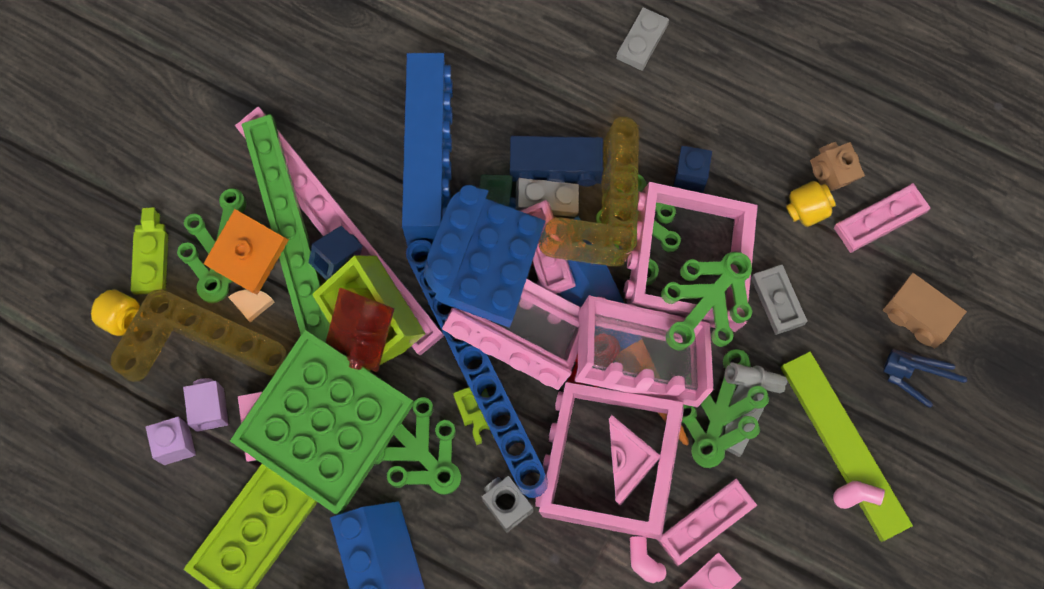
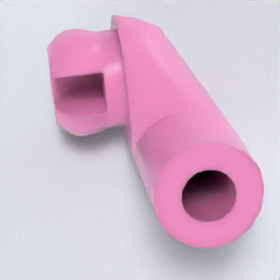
[833,481,885,509]
[630,536,666,583]

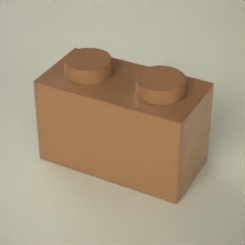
[883,273,967,349]

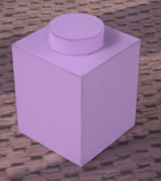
[183,378,229,432]
[146,417,196,465]

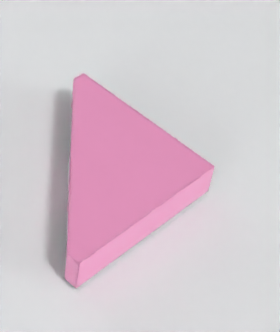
[609,416,661,505]

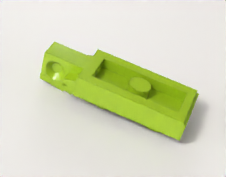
[131,207,168,295]

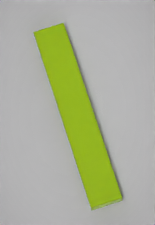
[781,352,913,542]

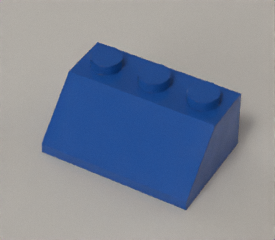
[330,501,425,589]

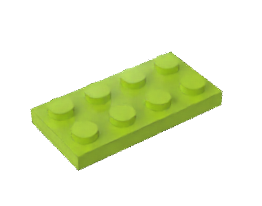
[183,464,318,589]

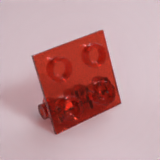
[326,288,395,372]

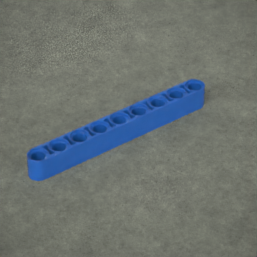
[406,240,548,498]

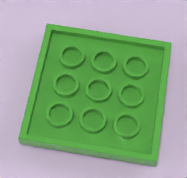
[230,330,415,515]

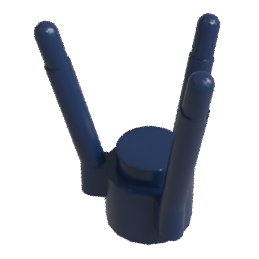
[883,348,968,408]

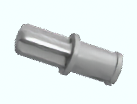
[725,363,788,393]

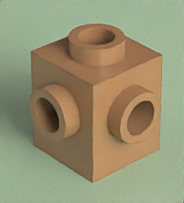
[810,142,865,192]

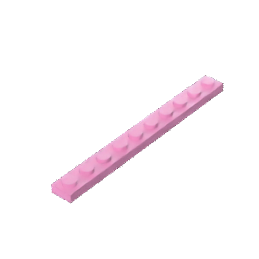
[235,107,444,356]

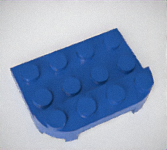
[423,185,546,328]

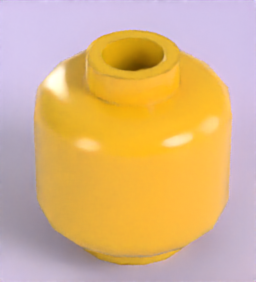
[786,181,836,227]
[91,289,141,336]

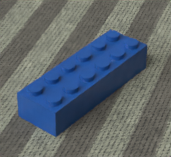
[402,53,453,247]

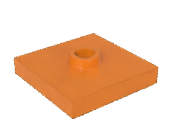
[203,209,289,295]

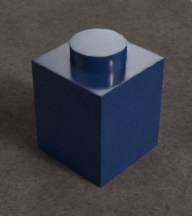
[673,146,712,193]
[308,226,363,280]

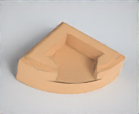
[229,289,275,322]

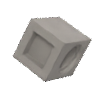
[482,476,533,533]

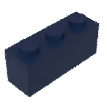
[510,136,603,187]

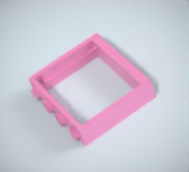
[623,182,758,332]
[535,382,684,540]

